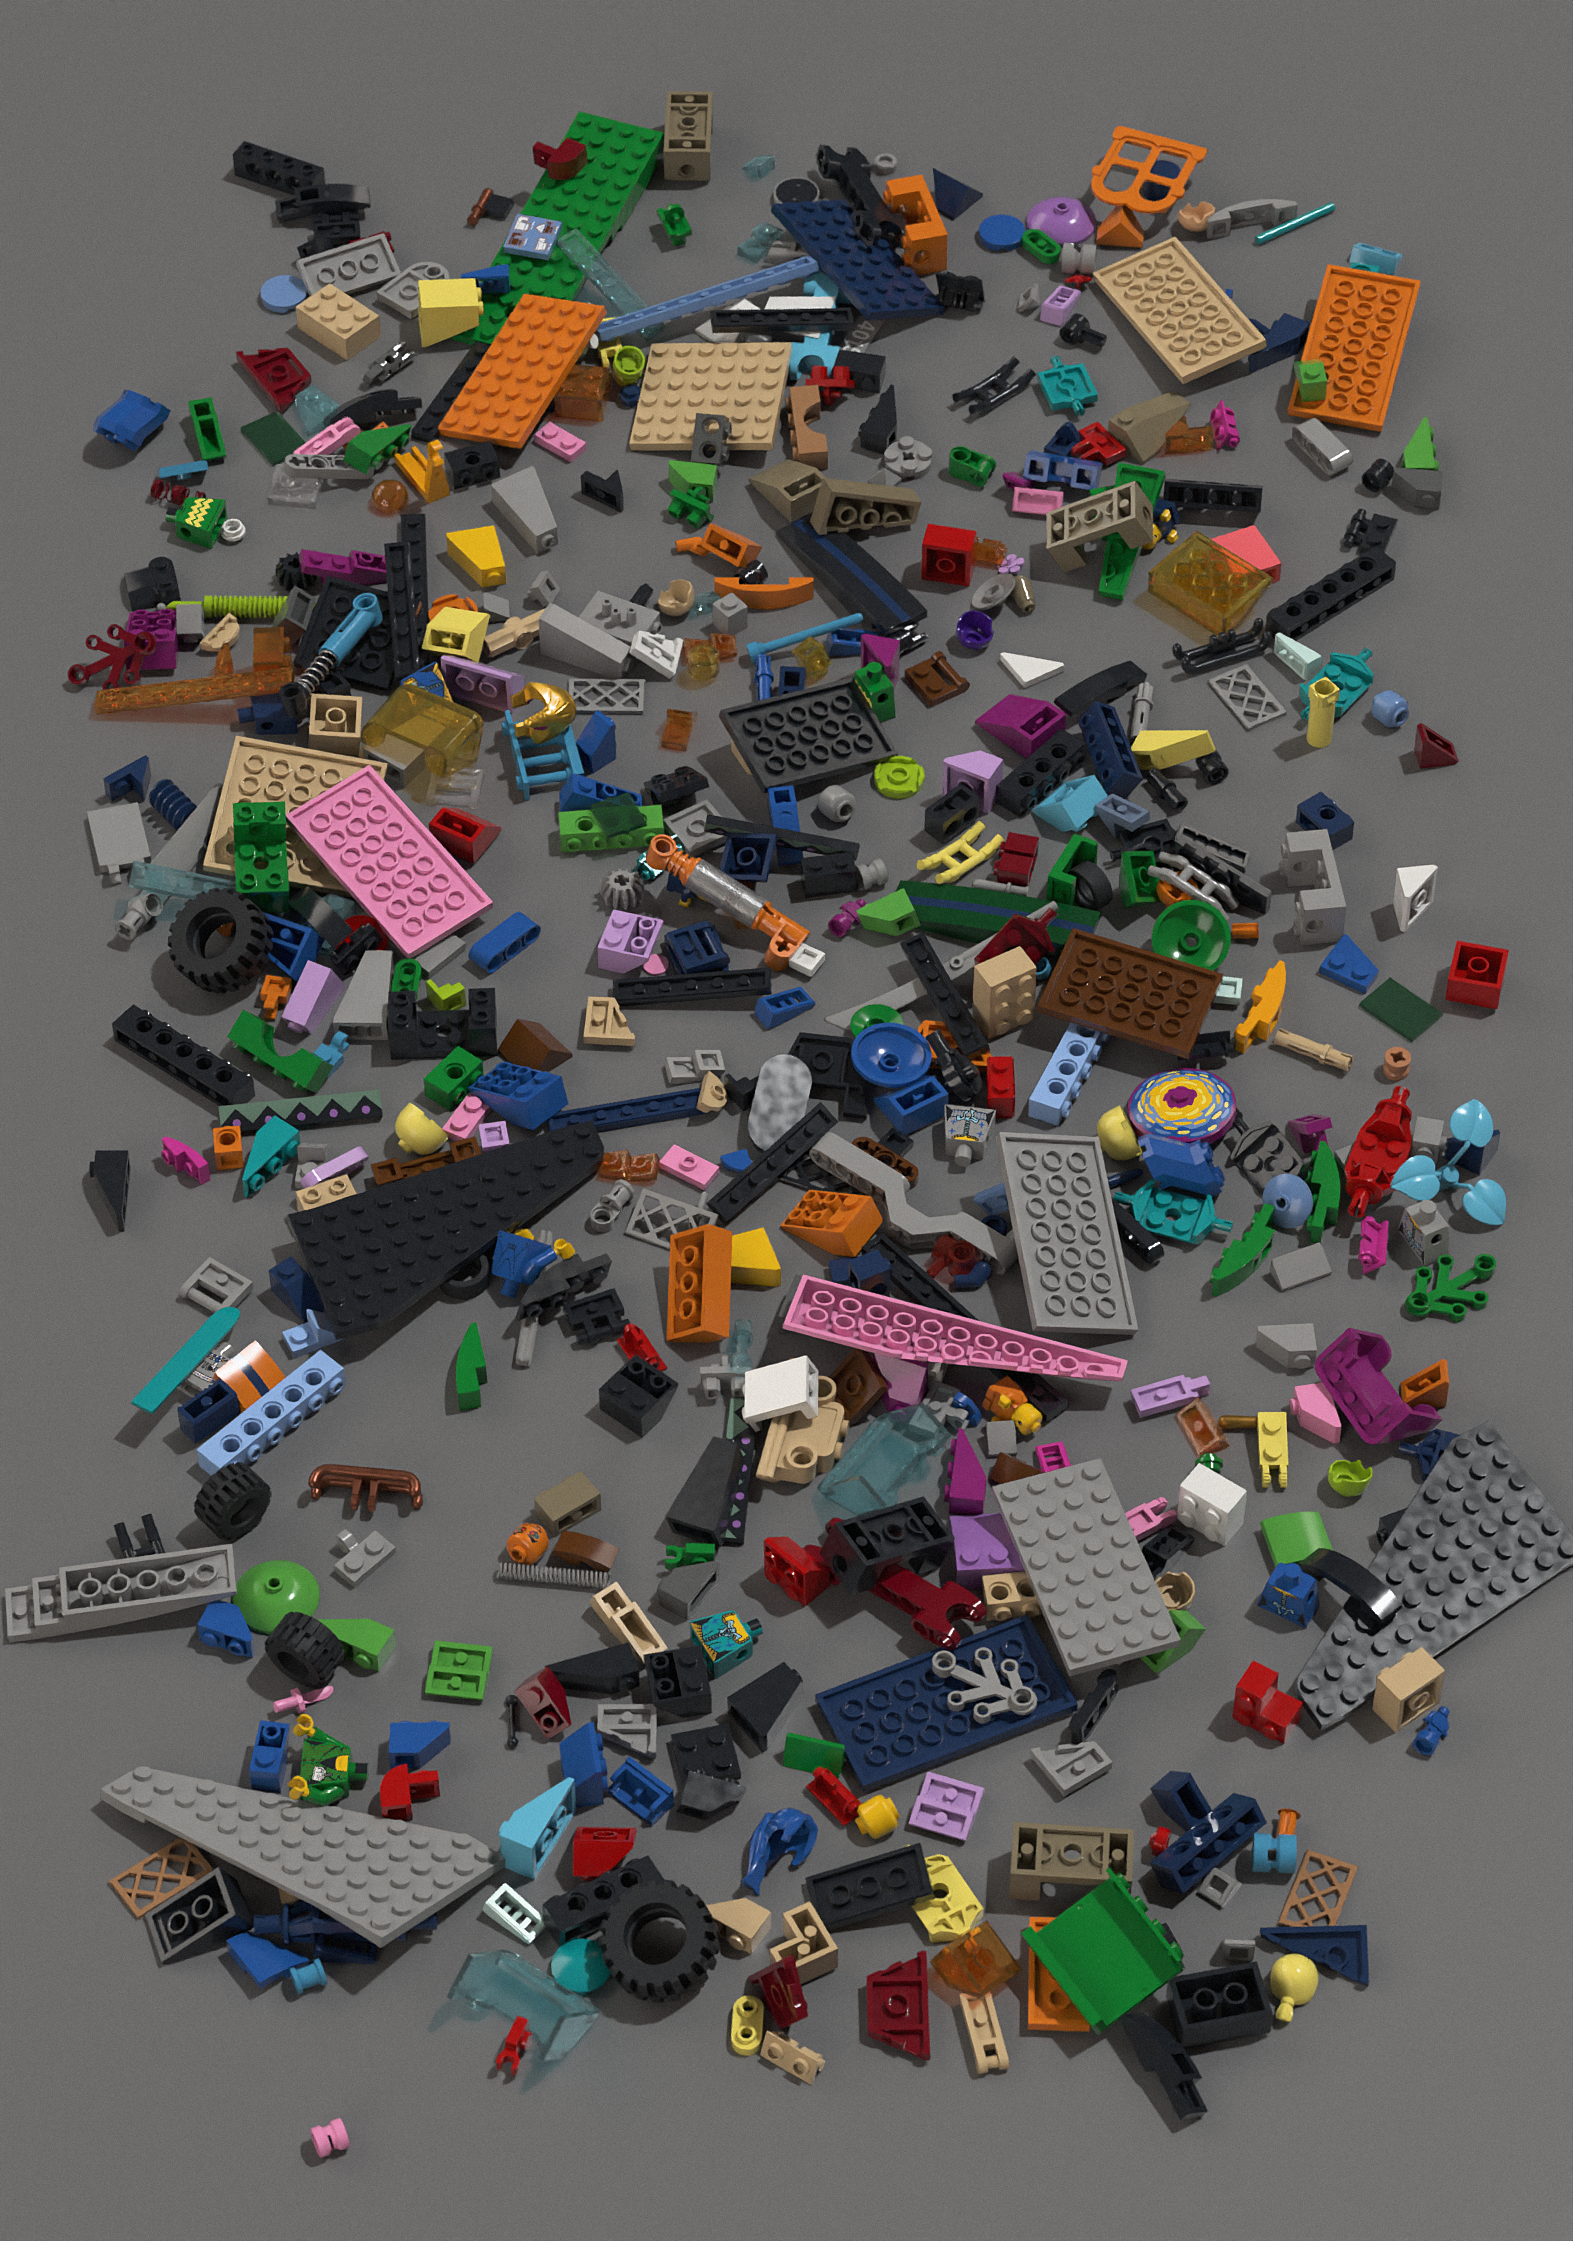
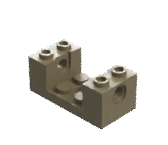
[664,91,713,181]
[1047,481,1153,572]
[1009,1822,1134,1901]

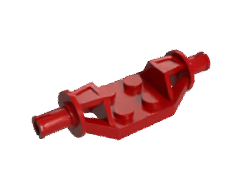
[1344,1086,1412,1218]

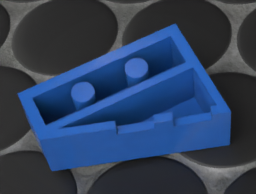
[263,912,325,982]

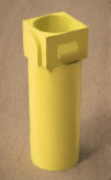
[1307,677,1340,748]

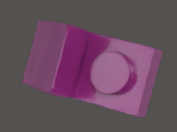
[1288,1114,1333,1153]

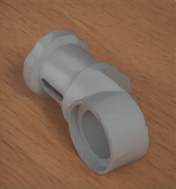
[590,1179,636,1233]

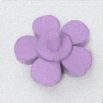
[997,554,1025,574]

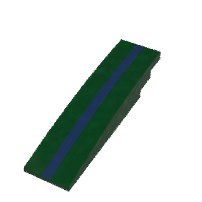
[896,880,1101,957]

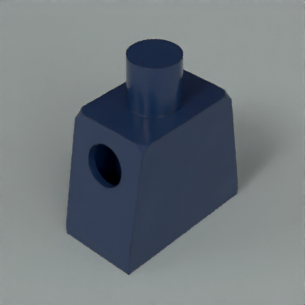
[237,682,298,735]

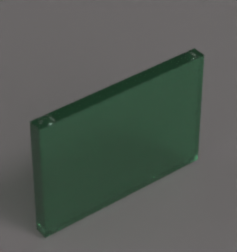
[240,411,306,466]
[1359,977,1443,1042]

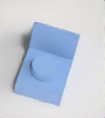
[282,1309,345,1358]

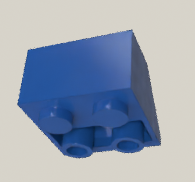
[873,1076,948,1135]
[559,1722,608,1808]

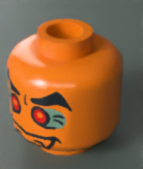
[506,1523,549,1566]

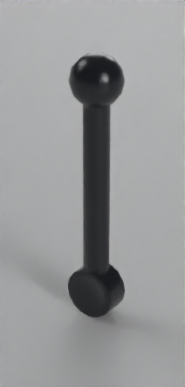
[506,1695,519,1748]

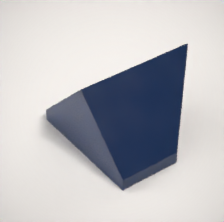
[933,168,983,220]
[1444,1129,1500,1176]

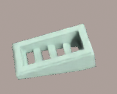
[1274,633,1322,681]
[482,1883,546,1944]

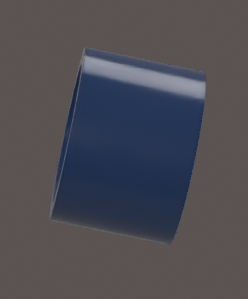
[1143,160,1181,201]

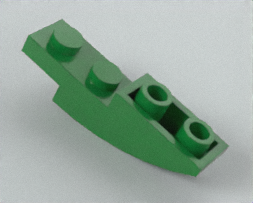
[1306,1141,1340,1244]
[1209,1203,1275,1297]

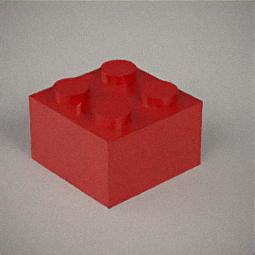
[921,524,977,587]
[1445,941,1509,1010]

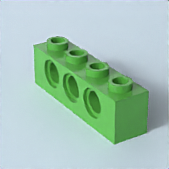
[558,805,664,852]

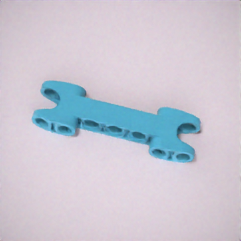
[790,265,851,381]

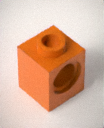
[213,1126,244,1170]

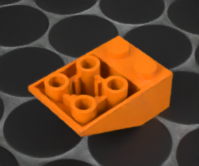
[780,1190,884,1257]

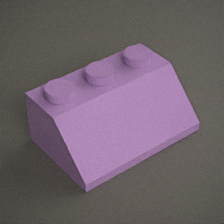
[441,655,524,714]

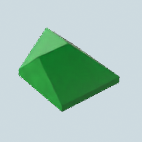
[1119,851,1161,909]

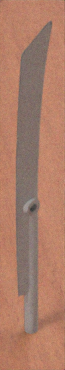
[824,901,1059,1032]

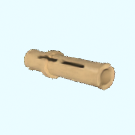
[1274,1028,1354,1072]

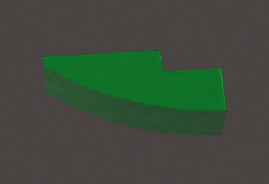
[188,397,227,461]
[456,1322,488,1411]

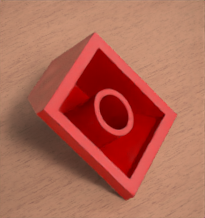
[573,1827,637,1881]

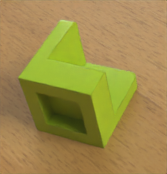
[426,979,466,1011]

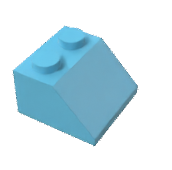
[1032,775,1108,832]

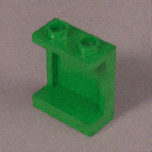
[1047,834,1098,906]

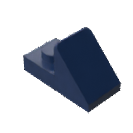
[103,755,151,801]

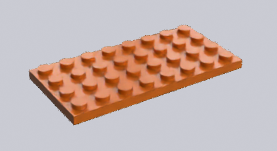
[1287,264,1421,432]
[438,294,607,449]

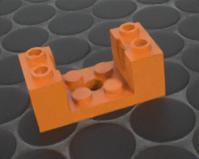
[883,174,948,275]

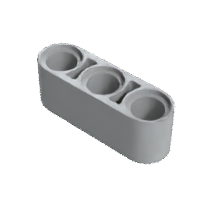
[1291,418,1353,475]

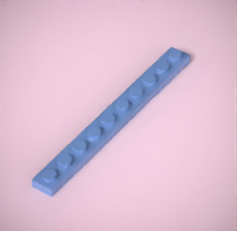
[594,255,819,342]

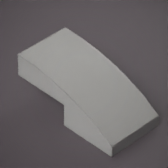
[664,1050,725,1084]

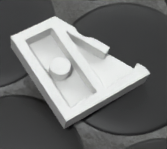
[629,630,683,679]

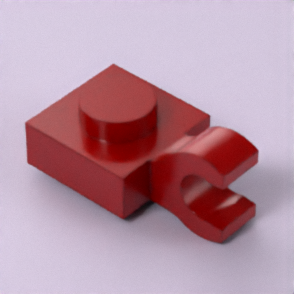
[496,2016,533,2075]

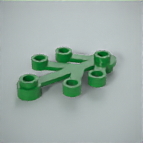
[1405,1254,1496,1322]

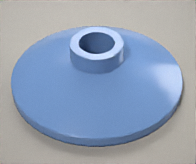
[1262,1174,1313,1228]

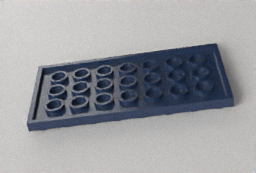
[771,199,945,320]
[815,1615,1078,1792]

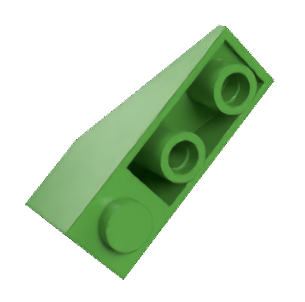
[1402,417,1439,471]
[317,1619,396,1672]

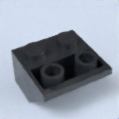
[599,1354,678,1438]
[643,1645,712,1718]

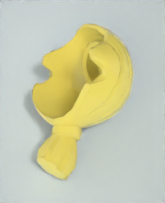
[1270,1954,1318,2022]

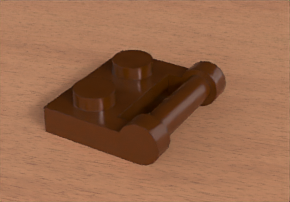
[905,651,970,707]

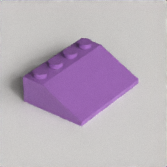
[950,1513,1025,1590]

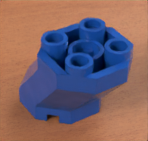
[93,390,171,451]
[1138,1133,1226,1196]

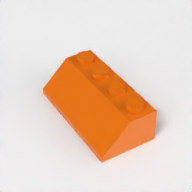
[666,1224,732,1343]

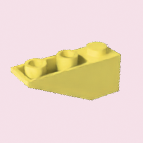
[1131,730,1216,770]

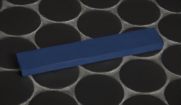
[546,1088,709,1132]

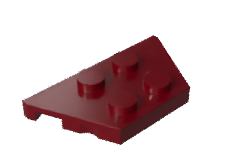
[236,348,312,413]
[866,1951,930,2061]
[748,1955,809,2030]

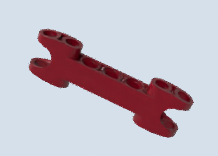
[803,1517,987,1650]

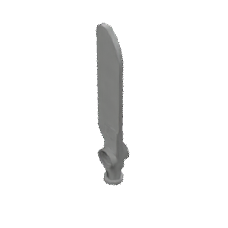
[115,787,223,940]

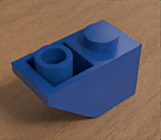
[576,710,617,773]
[197,1600,255,1658]
[249,1720,290,1793]
[389,1721,451,1769]

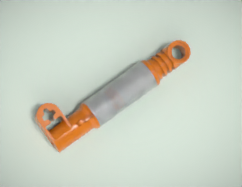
[646,834,811,971]

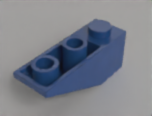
[559,773,642,812]
[768,786,804,866]

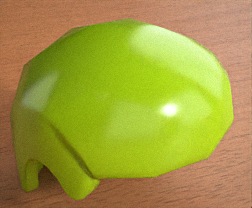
[1327,1460,1373,1497]

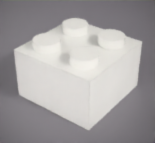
[1177,1463,1247,1547]

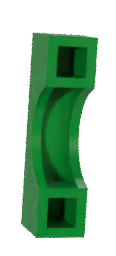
[227,1010,333,1093]

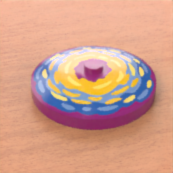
[1128,1068,1236,1144]

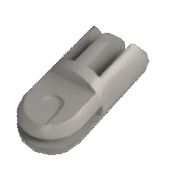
[767,240,812,264]

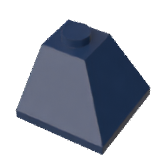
[719,832,778,883]

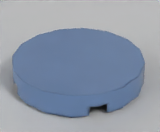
[260,275,308,313]

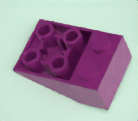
[124,609,179,670]
[975,694,1066,759]

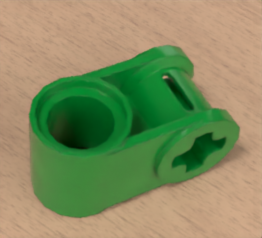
[948,446,997,487]

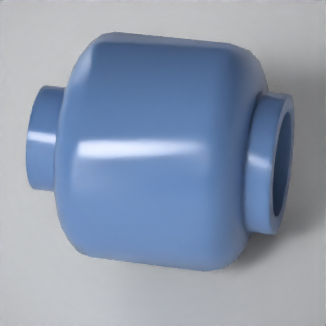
[1371,690,1409,728]

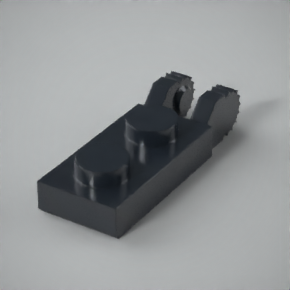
[1069,1668,1119,1745]

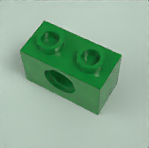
[423,1046,484,1111]

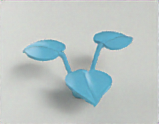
[1390,1099,1506,1225]

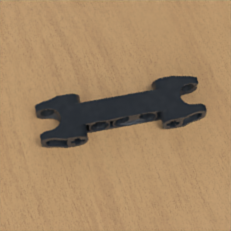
[816,145,907,249]

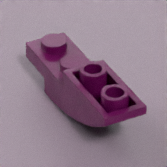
[299,549,387,586]

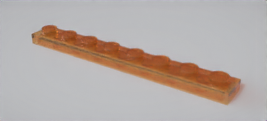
[94,667,295,715]

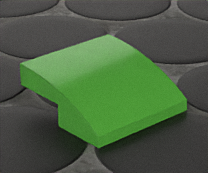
[1260,1512,1333,1570]
[425,1640,493,1701]

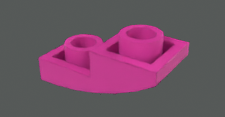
[161,1136,210,1185]

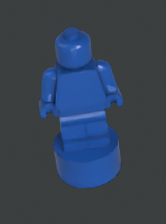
[1413,1706,1450,1755]

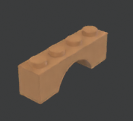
[785,385,828,470]

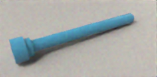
[746,613,863,663]

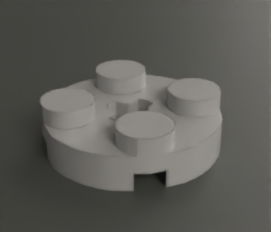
[884,436,933,480]

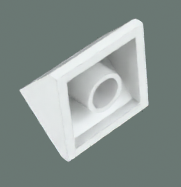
[1393,865,1438,933]

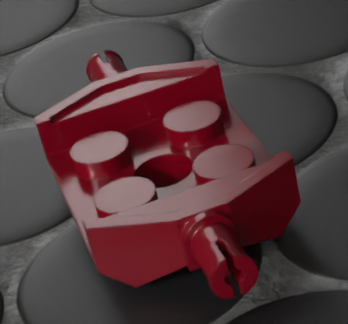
[971,907,1058,997]

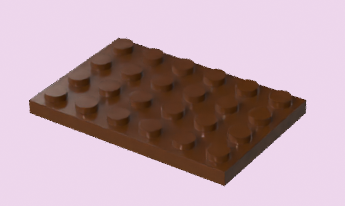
[1037,928,1223,1059]

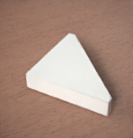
[1000,652,1064,688]

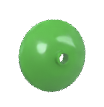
[233,1560,320,1635]

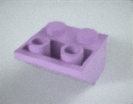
[597,910,663,974]

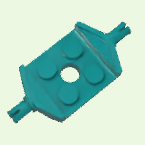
[1299,648,1374,721]
[1114,1180,1234,1245]

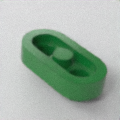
[1022,229,1061,264]
[391,958,422,1000]

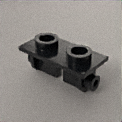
[330,923,383,976]
[1178,1030,1234,1062]

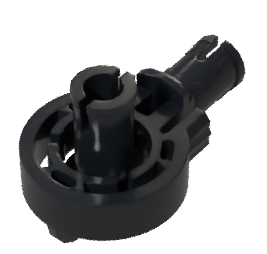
[925,1029,982,1102]

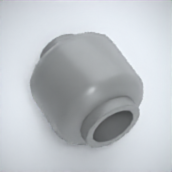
[818,785,856,823]

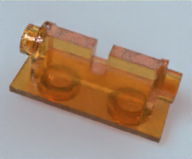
[976,537,1008,566]

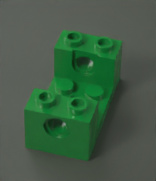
[233,801,289,913]

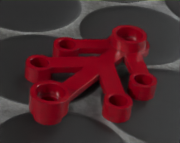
[68,624,157,696]

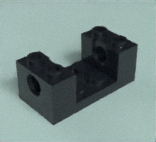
[388,988,498,1060]
[819,1496,955,1596]

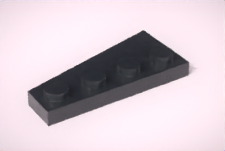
[1173,835,1272,915]

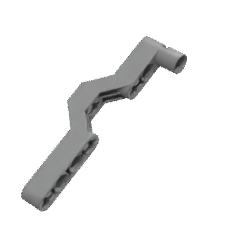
[809,1132,1019,1275]

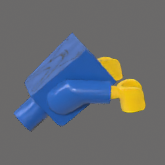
[491,1228,575,1298]

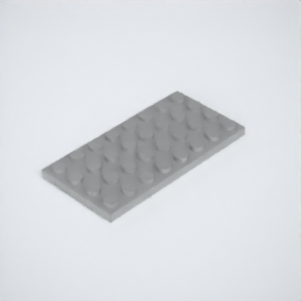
[995,1132,1138,1335]
[992,1458,1181,1676]

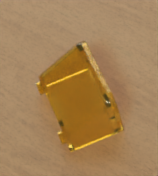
[360,684,483,778]

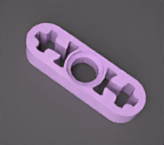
[300,1146,369,1188]

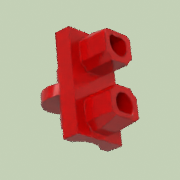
[806,366,854,405]

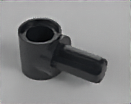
[1059,313,1107,347]

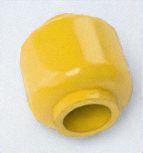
[854,1794,901,1839]

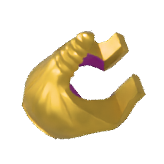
[510,682,577,744]

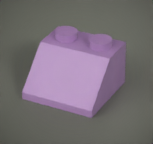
[942,751,1003,814]

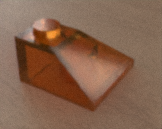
[929,1920,1022,1999]

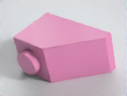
[1289,1382,1341,1444]

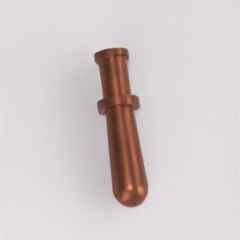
[467,188,493,226]

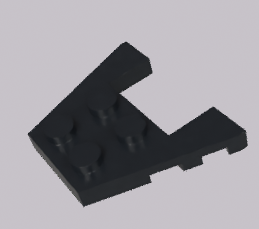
[788,1032,868,1119]

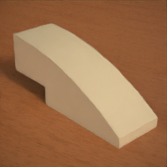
[590,1581,668,1665]

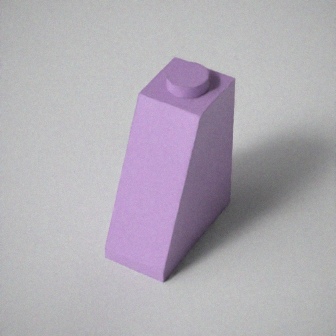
[282,960,345,1034]

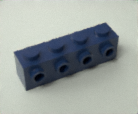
[1078,701,1143,800]

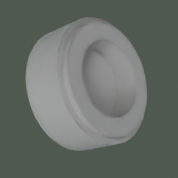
[874,154,897,175]

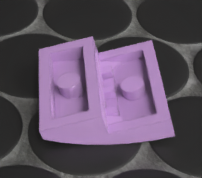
[908,1772,985,1842]

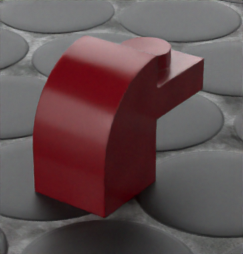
[532,138,588,180]

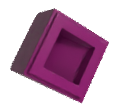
[1002,472,1035,490]

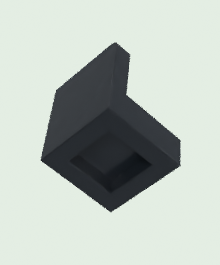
[297,238,334,259]
[724,1073,758,1112]

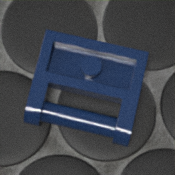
[667,921,730,974]

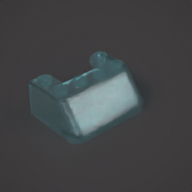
[817,1402,951,1516]

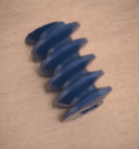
[149,779,197,831]

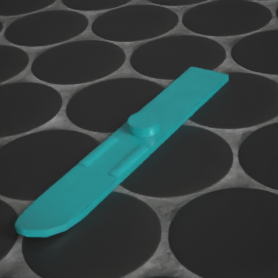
[131,1307,240,1414]

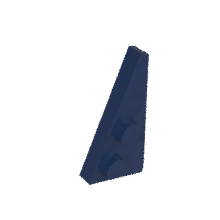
[1260,1925,1369,1986]

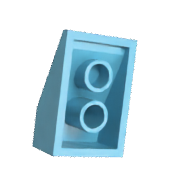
[498,1777,576,1880]

